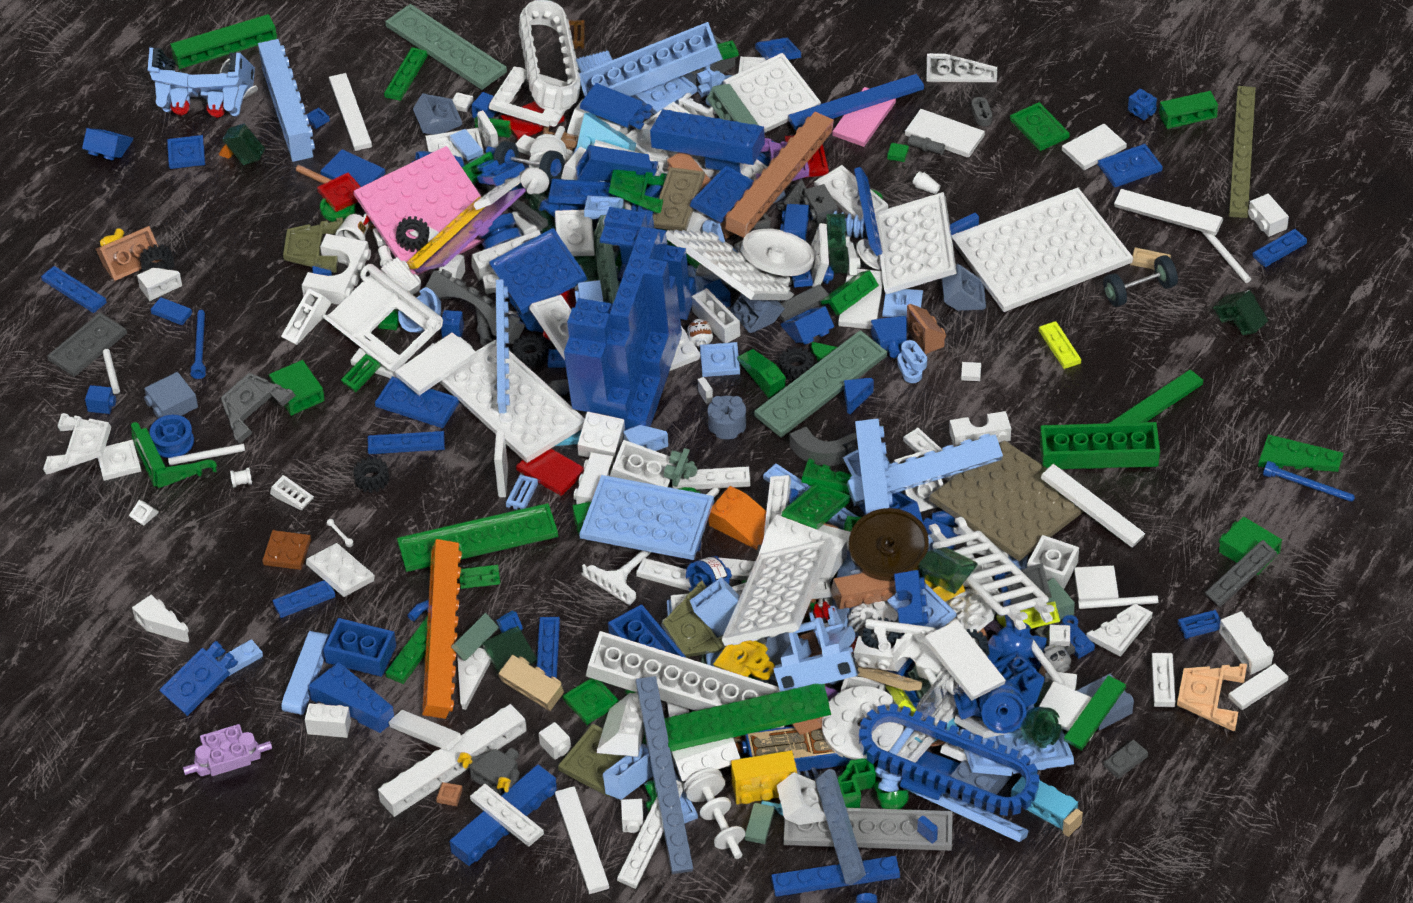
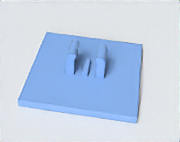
[883,289,923,318]

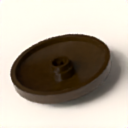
[849,508,929,581]

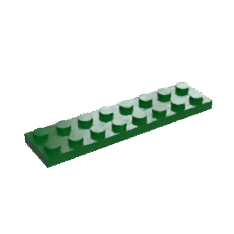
[397,503,558,572]
[664,684,831,752]

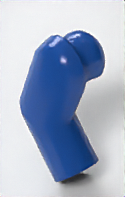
[407,600,429,621]

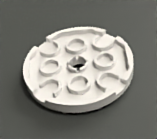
[944,589,996,632]
[822,686,904,760]

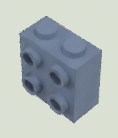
[144,372,198,418]
[1077,674,1134,731]

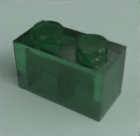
[222,123,265,165]

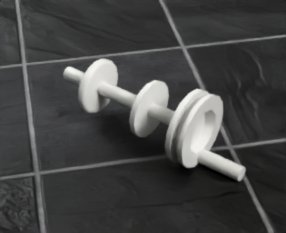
[521,126,567,194]
[683,768,745,859]

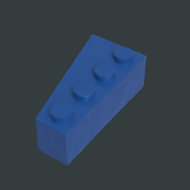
[308,662,394,733]

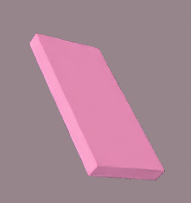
[832,87,896,147]

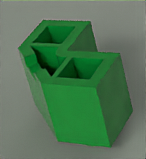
[837,758,876,808]

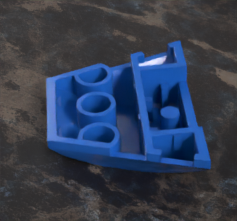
[973,651,1045,717]

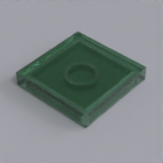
[482,626,537,673]

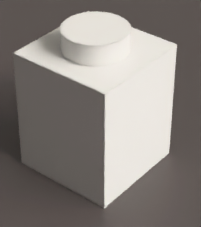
[539,722,571,760]
[621,799,643,833]

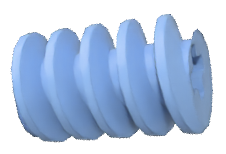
[827,211,866,239]

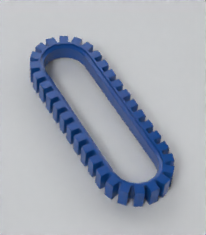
[859,704,1039,816]

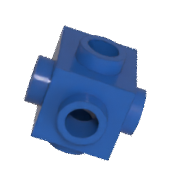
[1128,88,1157,120]

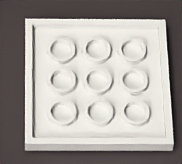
[723,53,821,133]

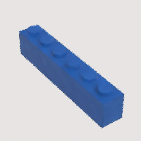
[450,765,557,866]

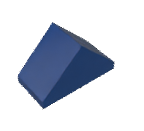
[844,378,874,414]

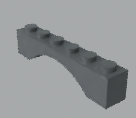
[426,269,526,344]

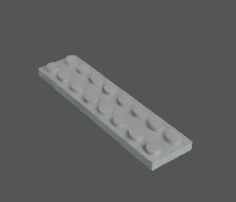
[784,808,952,851]

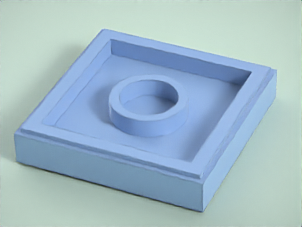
[700,342,740,377]

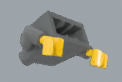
[457,748,520,796]

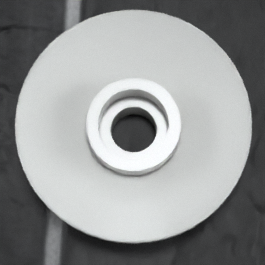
[856,239,881,270]

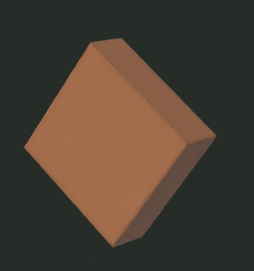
[437,782,463,806]

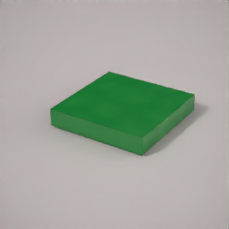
[563,678,619,725]

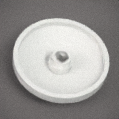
[741,229,815,276]

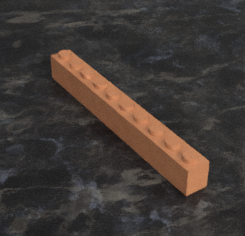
[725,112,834,238]

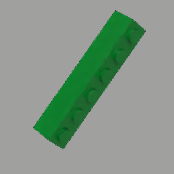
[170,14,277,69]

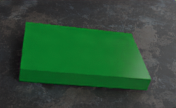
[1010,102,1070,151]

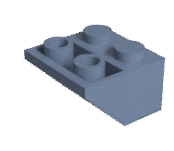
[730,294,785,333]

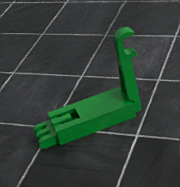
[131,422,217,488]

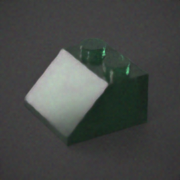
[918,547,978,594]

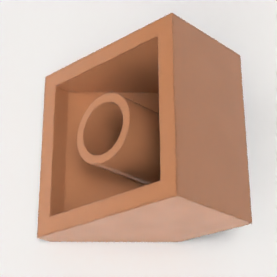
[907,304,946,354]

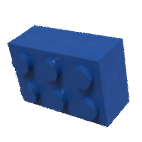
[323,618,396,677]

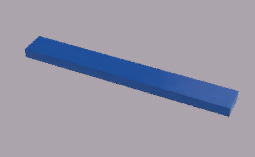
[788,74,924,131]

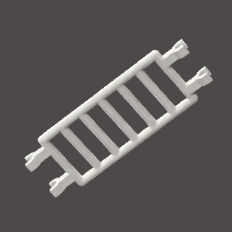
[929,517,1055,630]

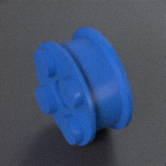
[150,415,194,458]

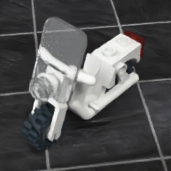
[849,617,990,721]

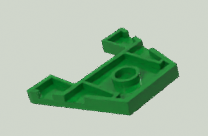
[608,169,667,214]

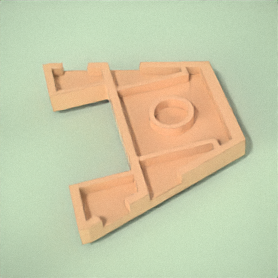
[1177,664,1247,731]

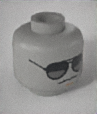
[1044,644,1071,673]

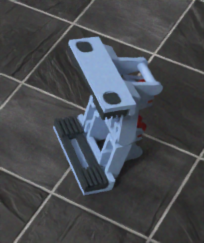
[148,48,255,118]

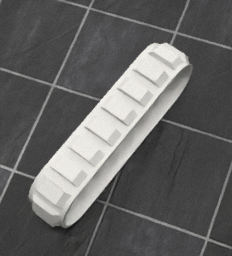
[519,0,581,112]

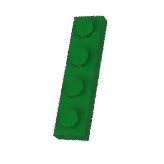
[386,616,428,684]

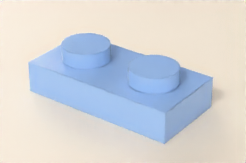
[218,639,263,676]

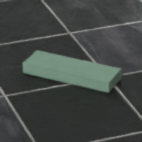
[451,613,499,661]

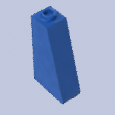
[576,145,652,181]

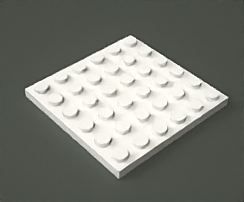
[666,230,794,300]

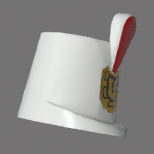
[336,213,371,241]

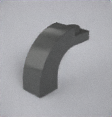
[790,427,858,466]

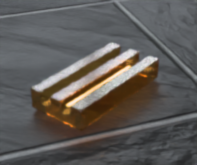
[569,20,585,49]

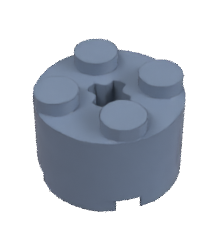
[708,396,746,440]

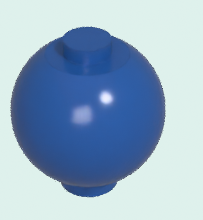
[996,623,1033,660]

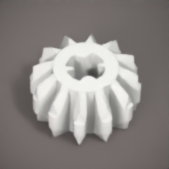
[847,603,882,637]

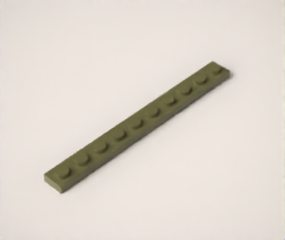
[1229,86,1256,218]

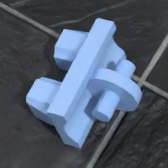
[697,65,725,97]

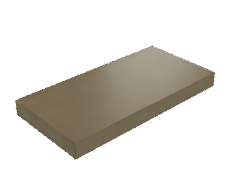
[653,167,705,231]

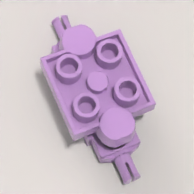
[183,724,272,776]

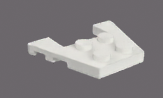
[43,413,111,474]

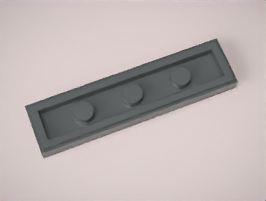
[1205,540,1277,608]

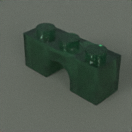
[825,214,849,273]

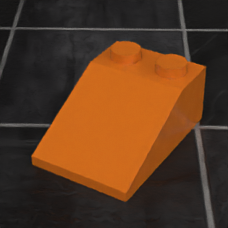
[709,486,767,550]

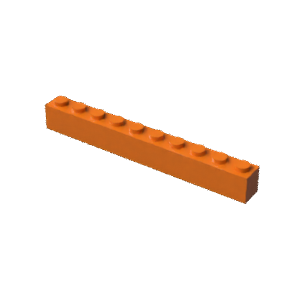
[422,539,462,719]

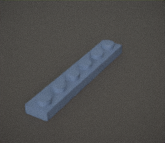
[815,769,866,885]

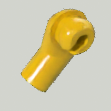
[100,228,124,246]

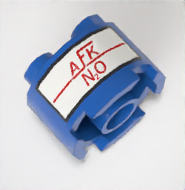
[686,556,732,592]

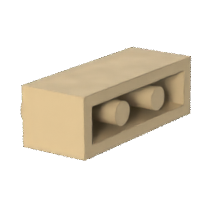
[499,655,564,711]

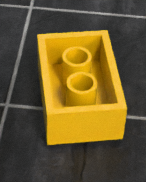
[731,750,797,804]

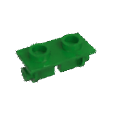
[460,565,500,589]

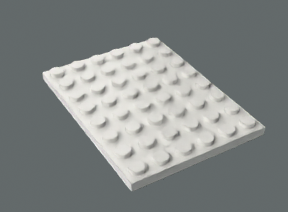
[951,188,1133,312]

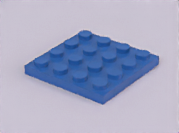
[489,228,587,314]

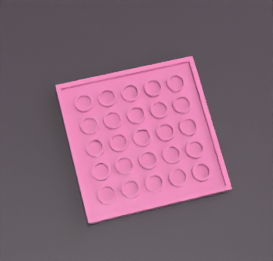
[354,146,485,275]

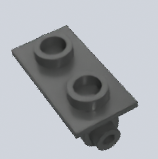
[778,179,806,211]

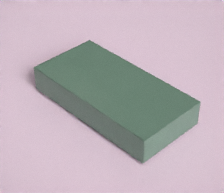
[745,803,775,844]

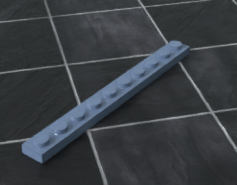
[635,676,693,874]

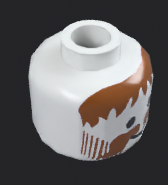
[687,319,713,347]

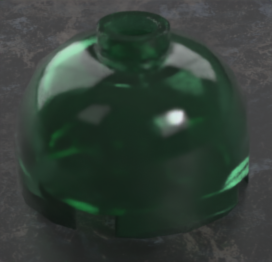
[1020,706,1061,748]

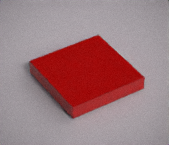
[317,172,361,212]

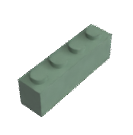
[707,84,765,134]

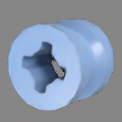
[878,770,902,792]

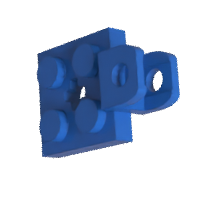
[477,160,525,186]

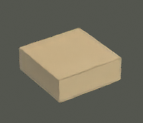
[1063,809,1083,837]

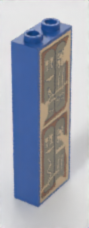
[742,720,862,771]

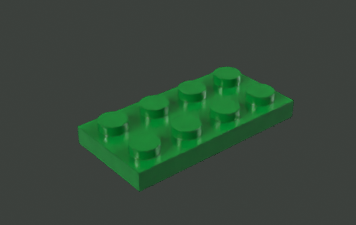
[781,482,851,530]

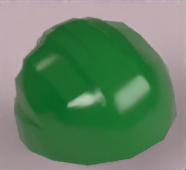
[874,781,909,809]

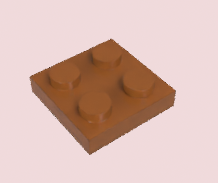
[263,530,311,570]

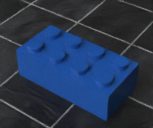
[608,605,686,658]

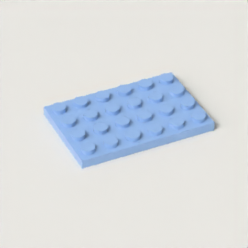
[580,475,714,560]

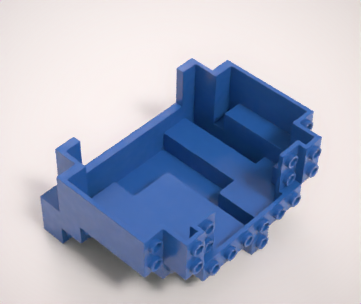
[564,207,696,430]

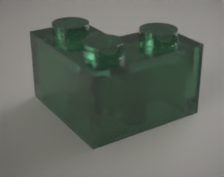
[1213,290,1268,335]

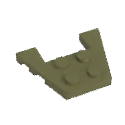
[283,217,344,273]
[661,581,727,657]

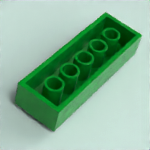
[1040,422,1160,469]

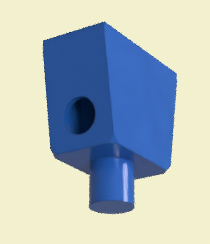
[871,316,906,358]

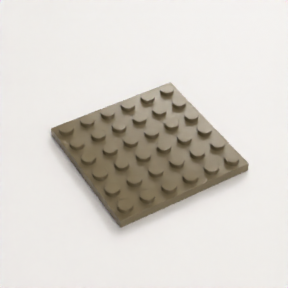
[929,440,1084,561]

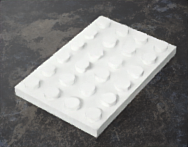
[875,192,957,295]

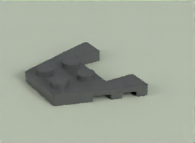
[221,373,296,444]

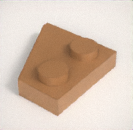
[543,126,579,150]

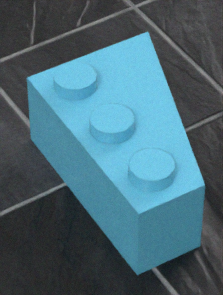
[577,113,636,151]

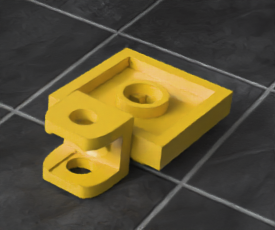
[713,640,775,680]

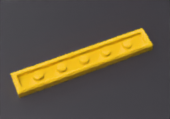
[406,196,485,269]

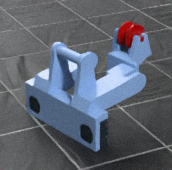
[774,602,860,692]

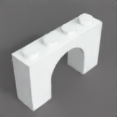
[302,234,371,305]

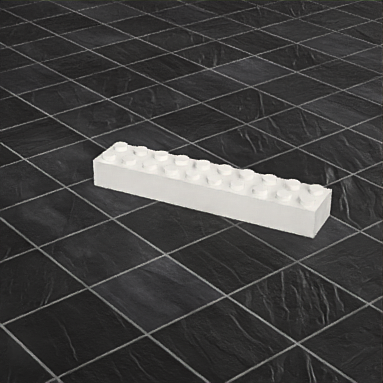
[586,631,784,729]

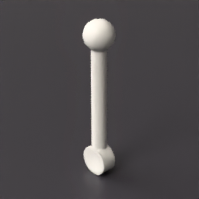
[327,519,353,547]

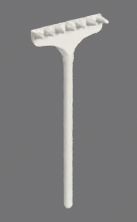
[582,487,719,605]

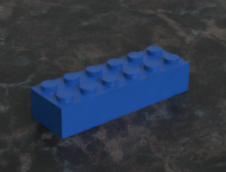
[650,109,765,165]

